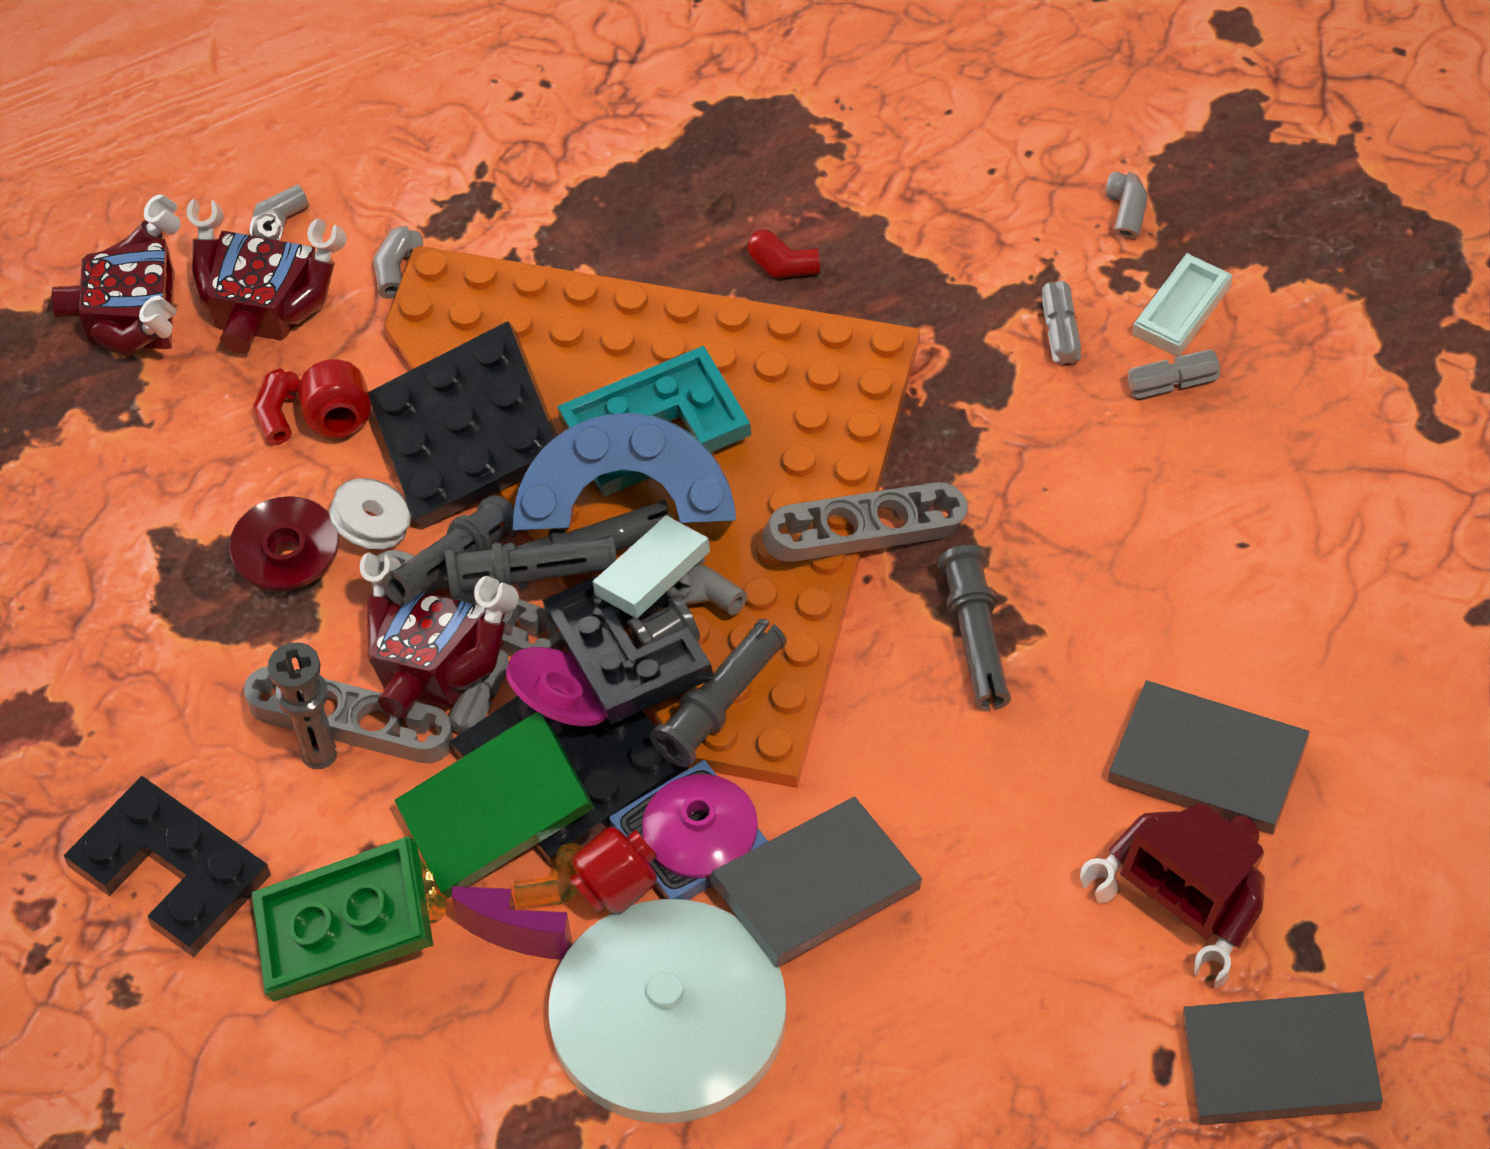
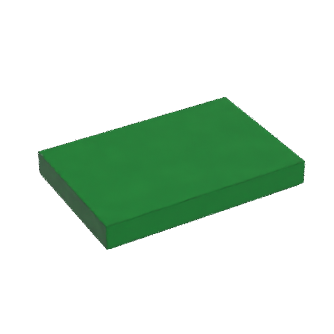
[394,712,595,898]
[252,836,434,1001]

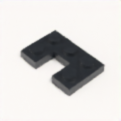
[542,575,714,724]
[63,776,271,958]

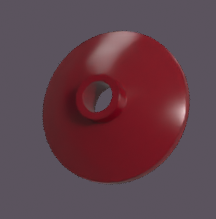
[229,496,339,591]

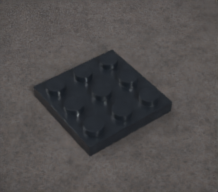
[369,321,558,529]
[450,696,689,868]

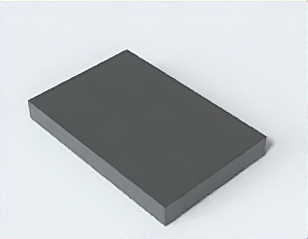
[1108,680,1310,835]
[710,796,922,967]
[1182,991,1383,1125]

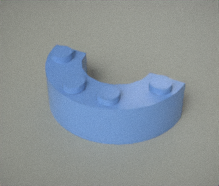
[513,413,736,530]

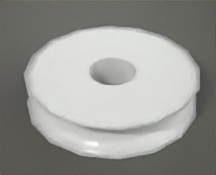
[329,478,412,549]

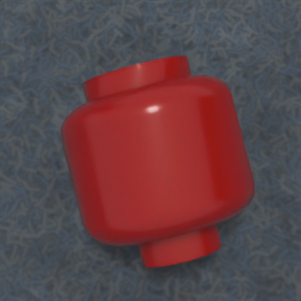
[298,359,371,438]
[569,827,658,914]

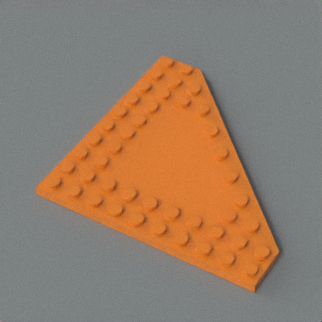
[384,246,920,788]

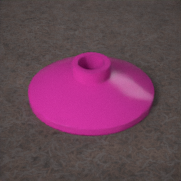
[506,647,607,726]
[642,774,758,879]

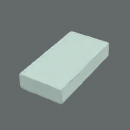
[1133,253,1233,357]
[592,515,710,618]

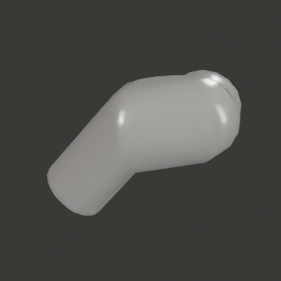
[1106,171,1147,238]
[249,184,309,240]
[373,226,423,299]
[666,565,747,615]

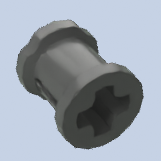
[626,596,700,650]

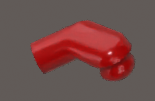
[747,229,821,278]
[253,368,300,445]

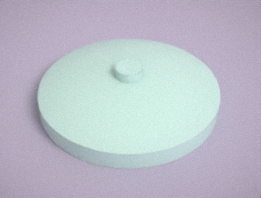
[549,899,787,1124]

